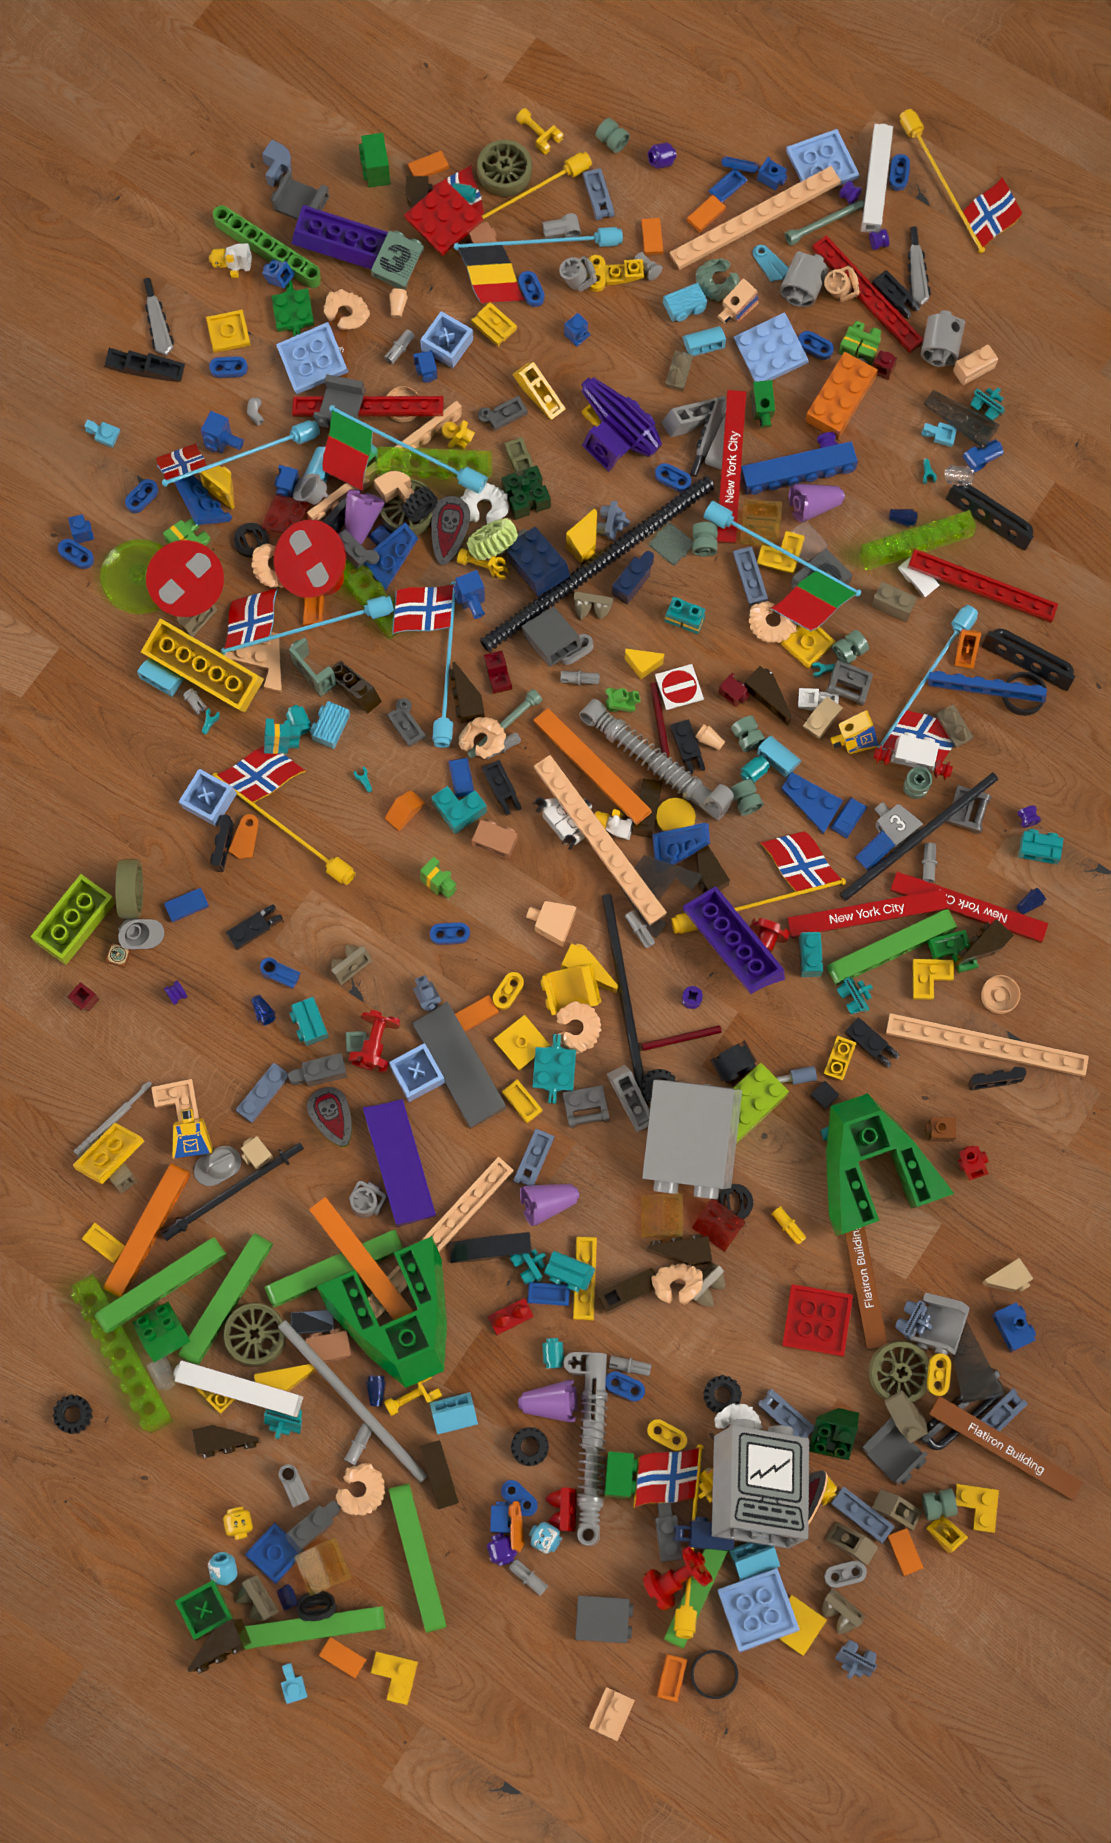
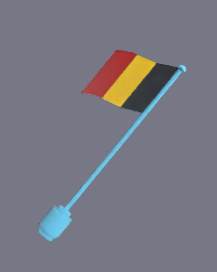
[454,227,623,304]

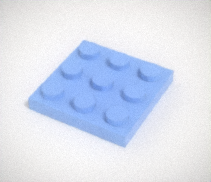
[786,129,859,187]
[734,312,809,381]
[276,322,348,395]
[717,1568,800,1652]

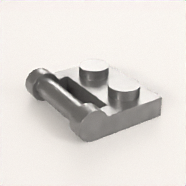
[826,660,873,706]
[947,785,991,834]
[563,1085,610,1128]

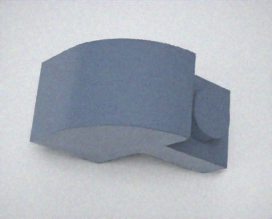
[262,140,292,187]

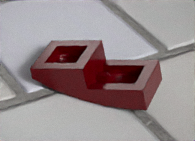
[483,651,512,694]

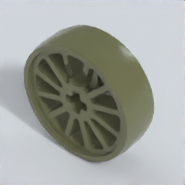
[477,140,532,197]
[379,479,434,536]
[116,859,143,919]
[223,1303,287,1367]
[868,1341,929,1402]

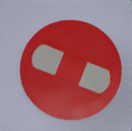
[274,520,346,598]
[146,540,224,617]

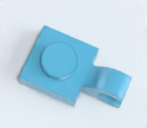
[84,420,120,448]
[921,422,958,447]
[281,1663,308,1704]

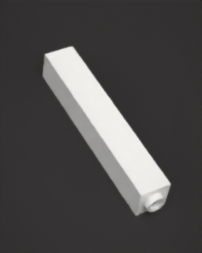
[861,124,893,233]
[174,1361,303,1417]

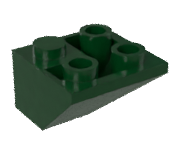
[809,1408,859,1460]

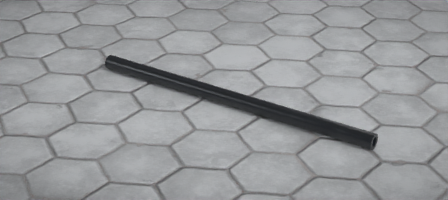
[840,772,999,901]
[602,894,644,1087]

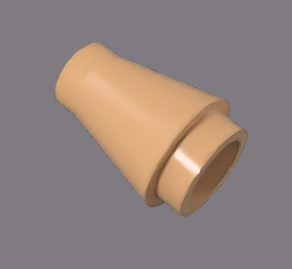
[389,289,408,318]
[695,724,725,751]

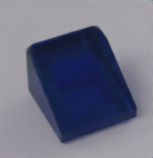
[277,1584,298,1610]

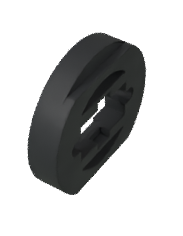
[234,523,269,558]
[716,1184,753,1221]
[297,1591,336,1621]

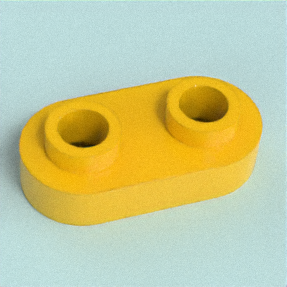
[588,255,606,292]
[493,972,524,1010]
[927,1353,951,1396]
[647,1419,687,1451]

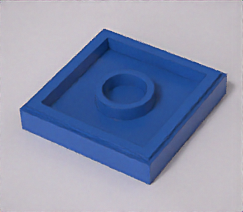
[245,1522,305,1584]

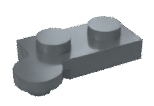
[478,396,528,431]
[339,529,380,569]
[387,698,426,748]

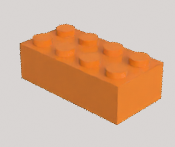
[805,352,878,440]

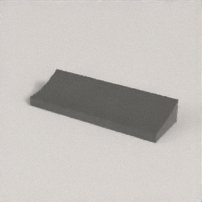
[412,1001,506,1129]

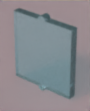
[649,522,694,566]

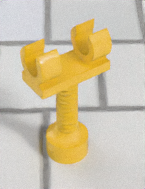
[516,108,564,155]
[457,548,509,580]
[383,1377,442,1416]

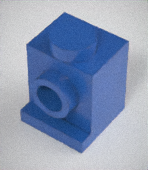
[757,157,788,190]
[262,259,295,288]
[564,313,590,347]
[413,350,437,383]
[274,465,299,498]
[68,514,94,543]
[490,1502,512,1533]

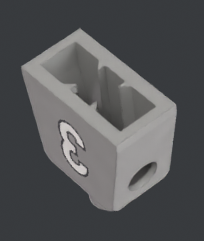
[874,802,923,852]

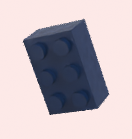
[504,527,570,596]

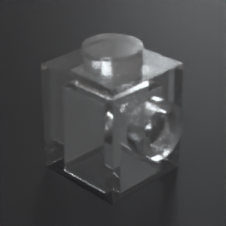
[146,1356,176,1391]

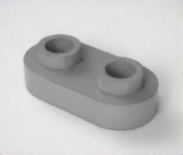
[560,634,594,665]
[824,1561,867,1588]

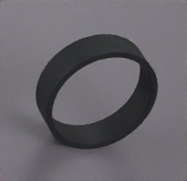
[1002,672,1046,716]
[691,1650,739,1699]

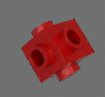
[958,1145,989,1181]

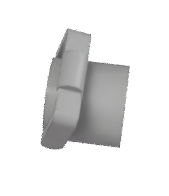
[559,256,597,292]
[348,1181,387,1218]

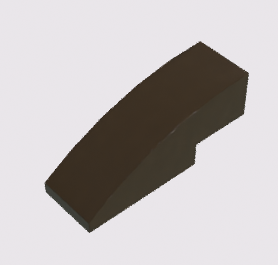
[420,1440,459,1509]

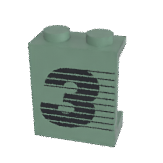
[371,230,424,291]
[289,637,336,697]

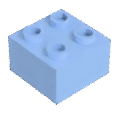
[420,311,473,369]
[179,769,237,827]
[389,1043,445,1102]

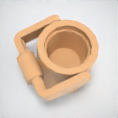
[824,266,860,302]

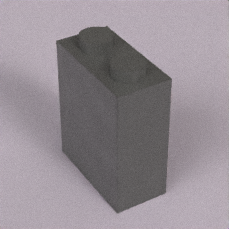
[522,606,582,667]
[575,1596,633,1643]

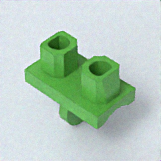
[605,688,640,712]

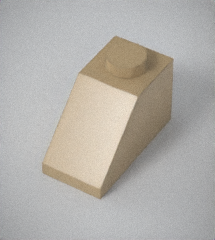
[803,697,843,740]
[982,1258,1033,1292]

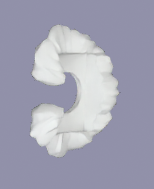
[460,483,509,524]
[714,1404,762,1430]

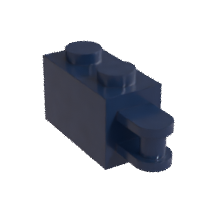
[612,551,654,605]
[673,1517,734,1551]

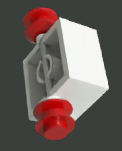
[873,732,953,780]

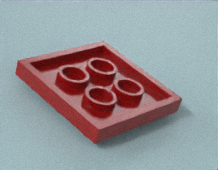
[404,180,483,256]
[782,1284,853,1357]

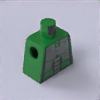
[750,380,775,428]

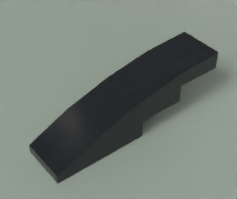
[104,348,185,382]
[449,1232,532,1264]

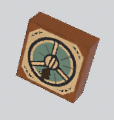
[105,943,132,968]

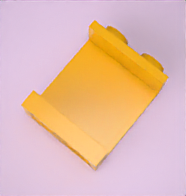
[541,963,602,1015]

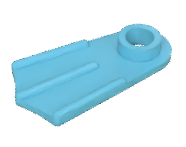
[753,245,789,282]

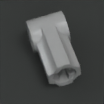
[542,214,581,239]
[278,1464,310,1507]

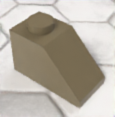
[109,1163,138,1194]
[885,1391,928,1443]
[872,1490,922,1531]
[826,1521,879,1565]

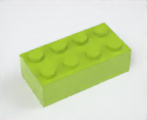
[31,874,116,965]
[733,1063,789,1145]

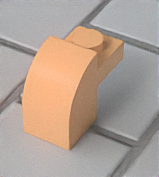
[374,471,414,503]

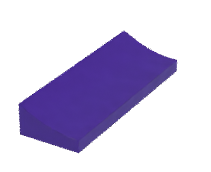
[291,205,408,270]
[683,887,785,994]
[363,1099,436,1228]

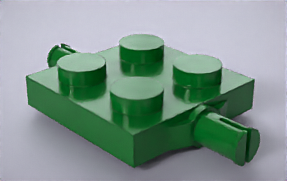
[271,280,315,336]

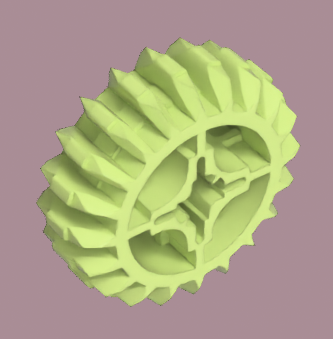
[467,518,518,560]

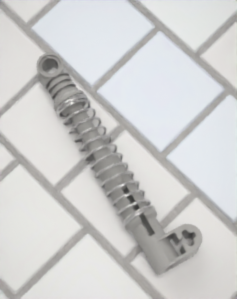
[579,699,734,821]
[564,1352,608,1547]

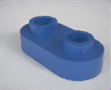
[889,154,910,191]
[519,271,545,307]
[798,331,834,360]
[209,356,248,378]
[655,463,691,492]
[125,479,158,513]
[58,539,94,569]
[430,922,470,945]
[605,1371,645,1402]
[501,1480,538,1517]

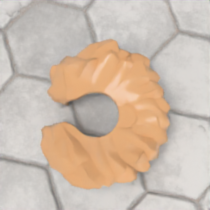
[324,289,370,330]
[251,544,283,588]
[749,601,796,643]
[458,717,506,759]
[556,1001,602,1054]
[652,1263,703,1305]
[336,1463,385,1516]

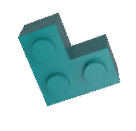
[431,786,487,834]

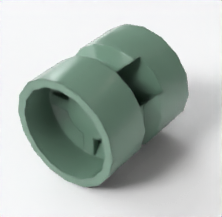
[595,118,630,153]
[693,522,717,557]
[832,630,869,664]
[731,715,766,752]
[903,767,933,799]
[730,779,764,816]
[922,1488,958,1521]

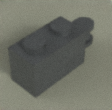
[288,1053,347,1087]
[285,1501,340,1554]
[655,1503,683,1563]

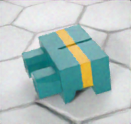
[664,597,706,634]
[264,718,300,754]

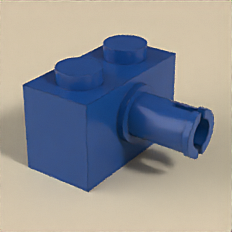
[201,411,244,453]
[453,570,485,619]
[991,1302,1036,1353]

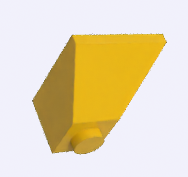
[199,466,234,510]
[566,509,597,564]

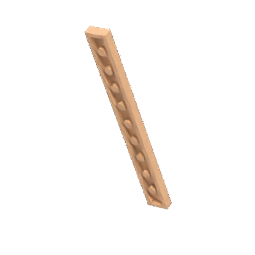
[670,166,841,270]
[307,401,462,522]
[534,755,667,925]
[886,1013,1089,1077]
[368,1157,514,1320]

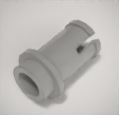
[183,688,207,714]

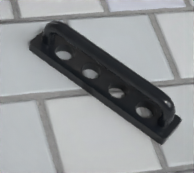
[946,484,1034,550]
[982,628,1075,691]
[917,1367,1003,1451]

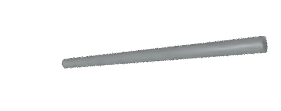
[278,1320,428,1483]

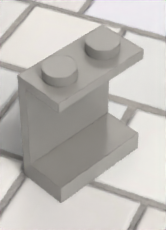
[910,1293,970,1355]

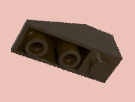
[406,176,432,209]
[331,661,382,714]
[449,662,485,723]
[954,919,1014,966]
[646,1234,712,1266]
[597,1268,656,1315]
[192,1425,261,1459]
[188,1619,251,1674]

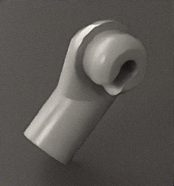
[247,397,264,426]

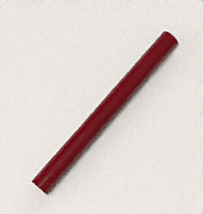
[650,682,670,758]
[641,1025,722,1051]

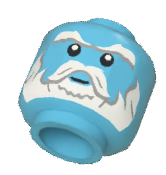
[529,1522,562,1554]
[208,1552,238,1586]

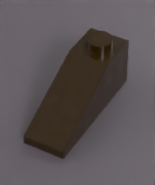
[744,666,792,725]
[633,778,663,838]
[696,845,730,893]

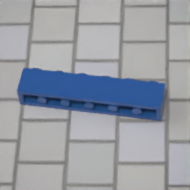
[740,441,858,495]

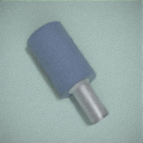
[777,1066,817,1085]

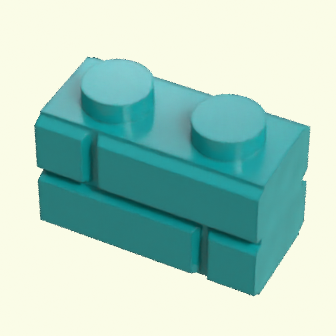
[1018,829,1064,865]
[799,932,823,977]
[289,997,329,1046]
[545,1251,595,1292]

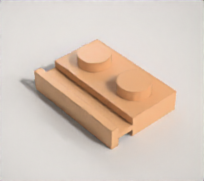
[589,1687,635,1741]

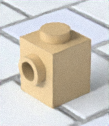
[241,1136,273,1170]

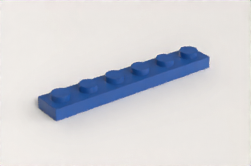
[928,671,1047,703]

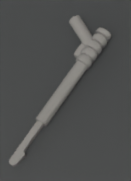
[73,1082,151,1158]

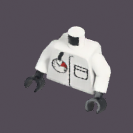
[532,797,592,850]

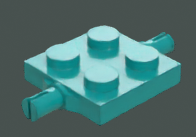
[533,1034,576,1104]

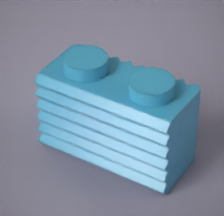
[663,283,707,322]
[310,701,350,749]

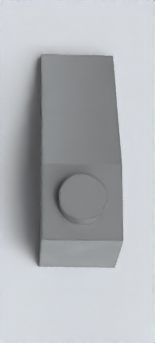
[661,399,714,437]
[607,1065,650,1132]

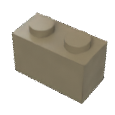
[871,582,917,622]

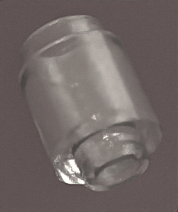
[944,465,974,486]

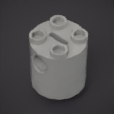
[780,252,828,307]
[920,310,965,367]

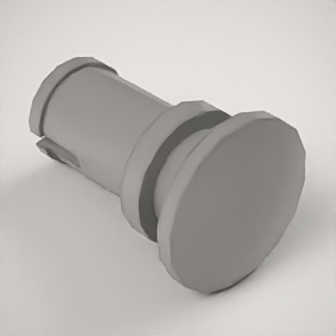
[634,252,662,281]

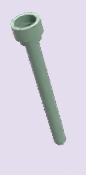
[785,200,865,246]
[468,689,543,758]

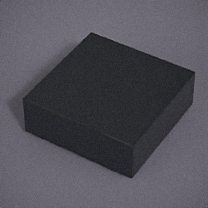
[810,1081,839,1110]

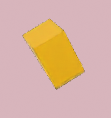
[625,649,664,680]
[926,1515,968,1553]

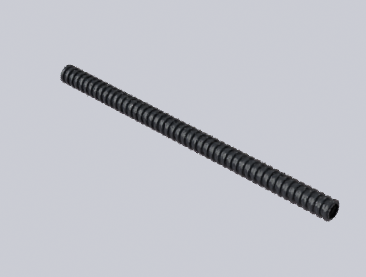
[480,476,715,652]

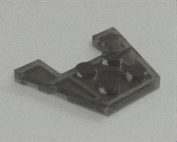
[620,855,703,938]

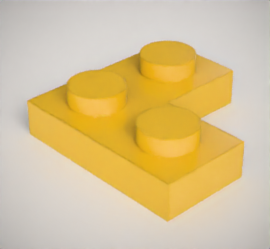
[757,531,805,574]
[912,959,954,1000]
[955,1484,999,1533]
[371,1652,418,1705]

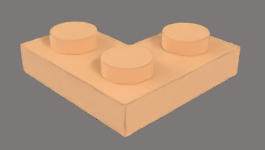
[151,1079,199,1121]

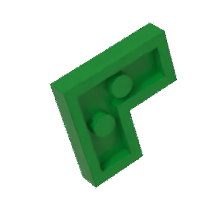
[927,930,979,974]

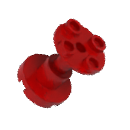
[750,918,790,953]
[348,1010,400,1073]
[643,1546,713,1611]

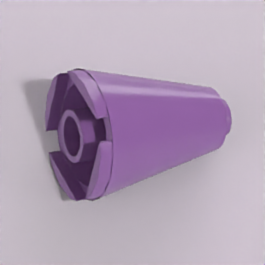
[789,484,844,523]
[345,490,384,544]
[520,1184,579,1226]
[519,1380,577,1422]

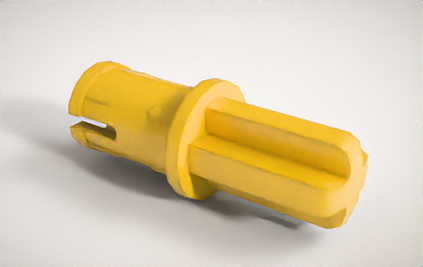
[771,1206,806,1244]

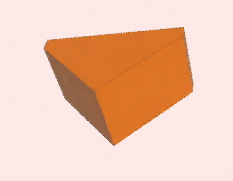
[954,629,981,669]
[385,790,426,831]

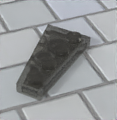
[924,389,1000,450]
[952,1320,1005,1404]

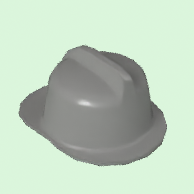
[293,473,329,505]
[118,918,164,949]
[194,1146,241,1186]

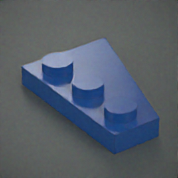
[175,475,232,525]
[364,523,418,590]
[781,772,843,834]
[653,823,710,874]

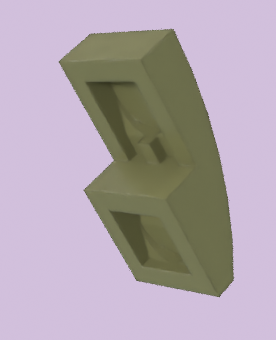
[504,437,534,477]

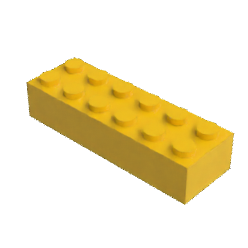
[141,618,264,713]

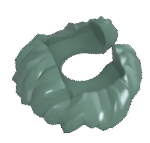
[695,258,739,302]

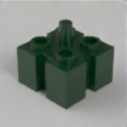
[501,465,551,520]

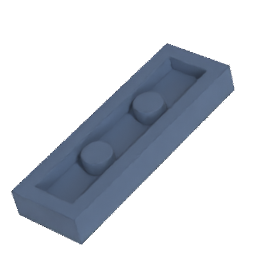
[733,546,768,606]
[236,1063,289,1123]
[831,1487,895,1544]

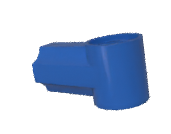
[963,439,1004,472]
[260,957,301,989]

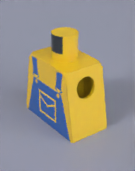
[830,710,879,754]
[172,1108,213,1158]

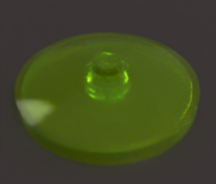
[100,539,163,614]

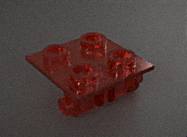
[261,495,310,534]
[692,1199,745,1252]

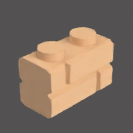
[953,344,998,385]

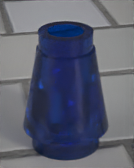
[889,509,918,528]
[1016,887,1047,915]
[251,995,276,1026]
[366,1376,387,1406]

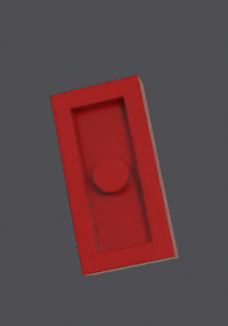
[487,1298,534,1336]
[545,1487,577,1532]

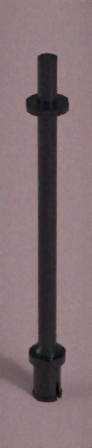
[160,1142,304,1241]

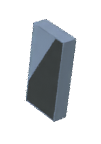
[291,1310,334,1334]

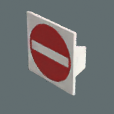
[655,664,704,710]

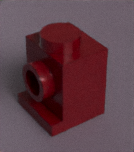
[873,350,897,380]
[718,673,750,707]
[67,982,99,1012]

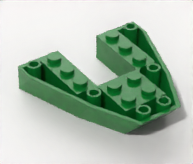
[826,1093,955,1236]
[317,1236,447,1388]

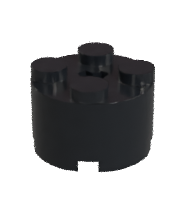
[710,1040,757,1083]

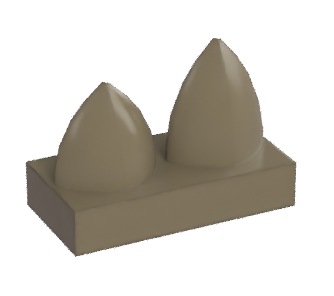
[665,351,693,391]
[574,591,614,620]
[177,605,217,637]
[936,704,974,748]
[331,945,373,985]
[693,1263,725,1307]
[235,1575,279,1621]
[822,1588,866,1634]

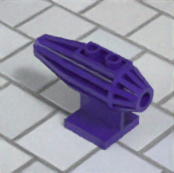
[581,377,662,472]

